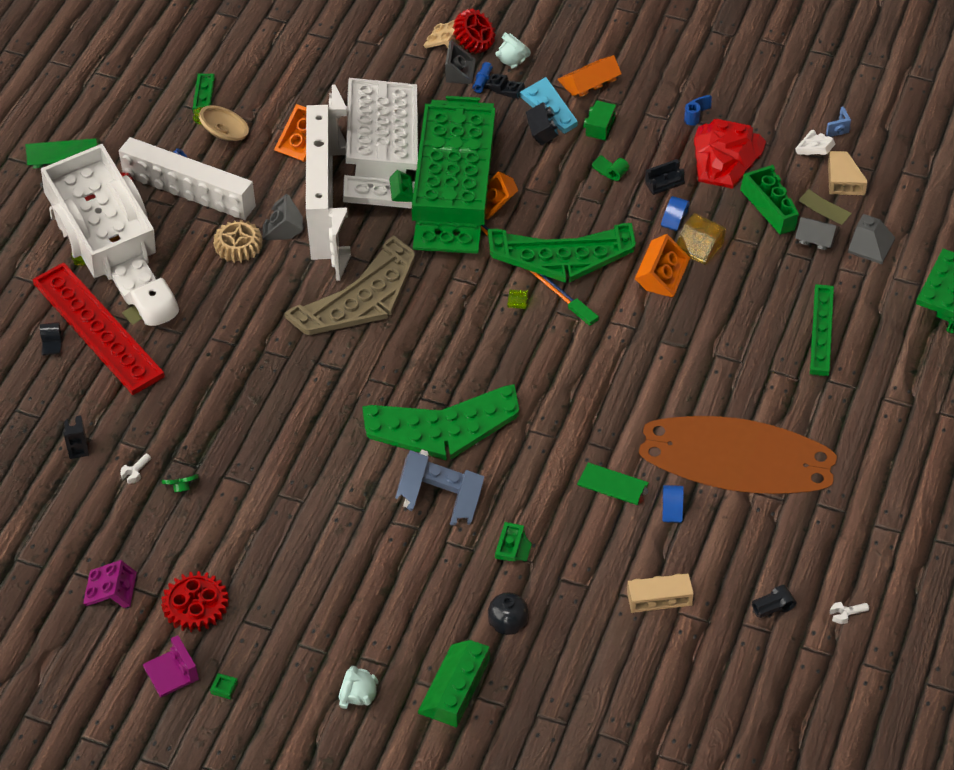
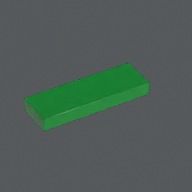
[192,73,215,114]

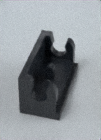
[645,159,685,195]
[63,415,89,459]

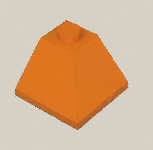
[485,171,518,220]

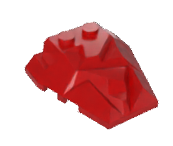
[694,119,766,189]

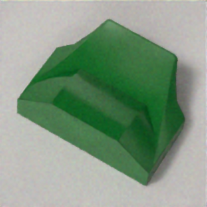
[495,522,532,561]

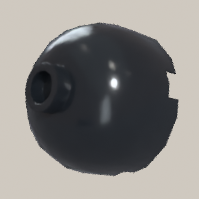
[488,592,529,635]

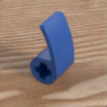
[684,95,712,125]
[661,196,690,231]
[662,485,683,523]

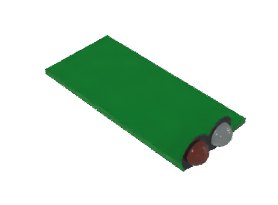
[577,462,649,505]

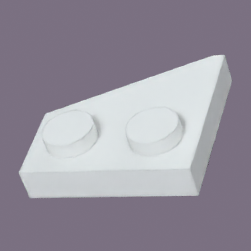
[795,130,835,155]

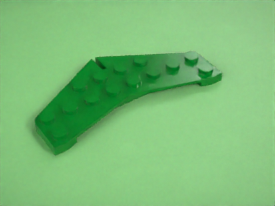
[488,223,636,283]
[362,384,519,460]

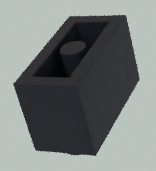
[526,102,559,145]

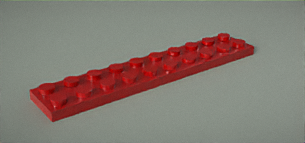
[32,262,165,395]

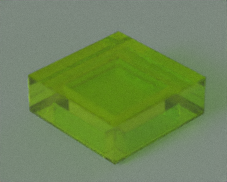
[507,289,528,309]

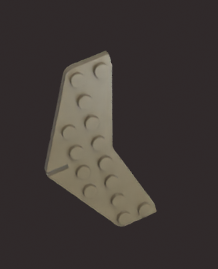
[284,236,415,335]

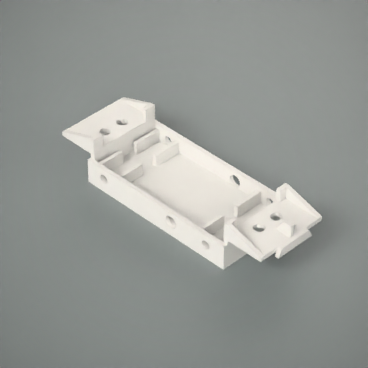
[306,85,351,281]

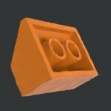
[558,55,622,97]
[635,234,690,297]

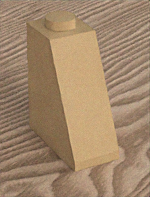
[828,151,867,195]

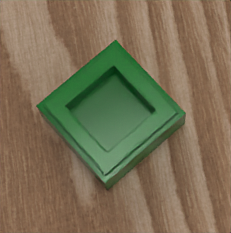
[210,673,238,699]

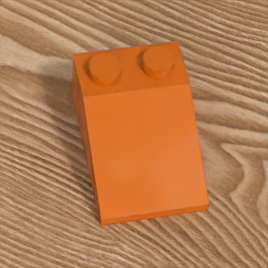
[274,104,307,162]

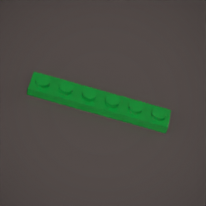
[810,284,834,376]

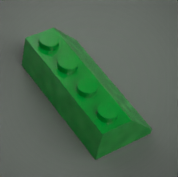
[25,138,100,168]
[418,640,490,727]

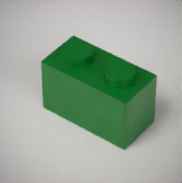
[583,100,616,140]

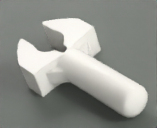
[121,454,151,484]
[830,602,869,624]

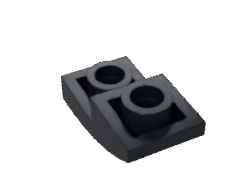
[485,74,525,99]

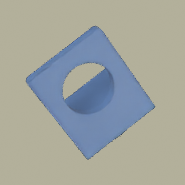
[826,107,851,137]

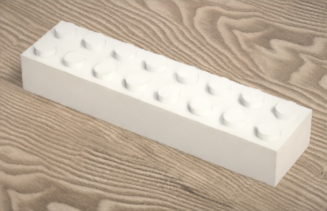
[119,137,256,220]

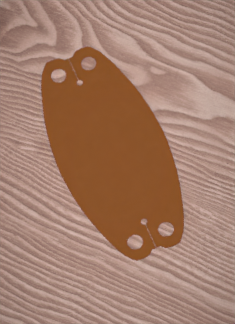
[639,416,837,494]

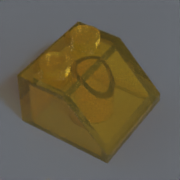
[676,213,726,265]

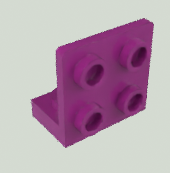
[83,560,137,608]
[143,635,199,697]

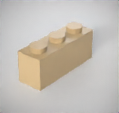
[627,574,693,613]

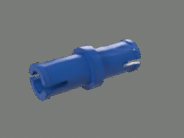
[472,62,493,93]

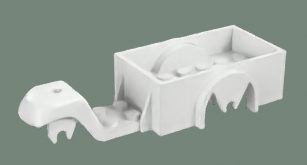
[41,144,179,326]

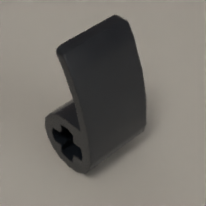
[40,322,61,355]

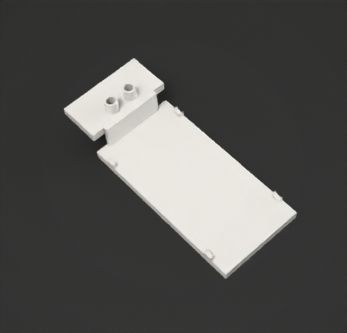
[343,78,418,208]

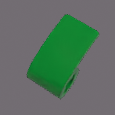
[592,155,630,181]

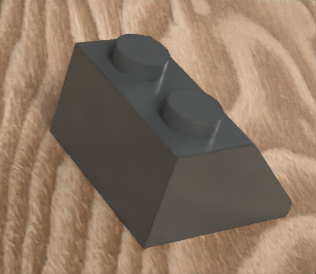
[795,217,840,250]

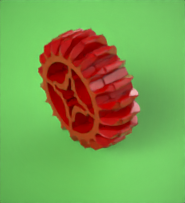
[452,8,496,54]

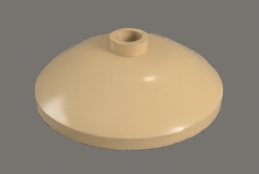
[199,105,249,141]

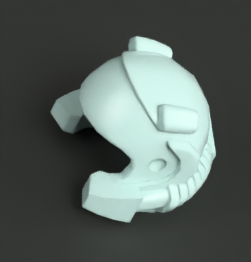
[496,32,531,69]
[338,666,379,709]

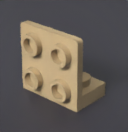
[423,20,464,49]

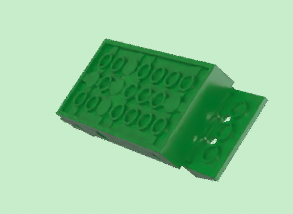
[412,96,495,254]

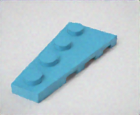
[520,77,578,134]

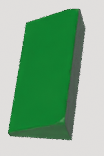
[389,170,413,202]

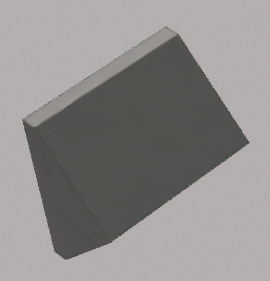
[445,40,476,84]

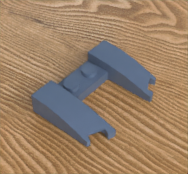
[395,450,484,525]

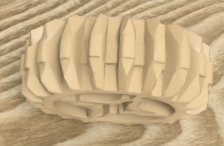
[213,220,263,263]

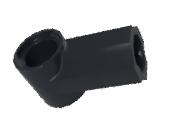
[752,585,797,618]

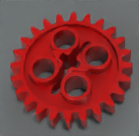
[161,571,229,632]

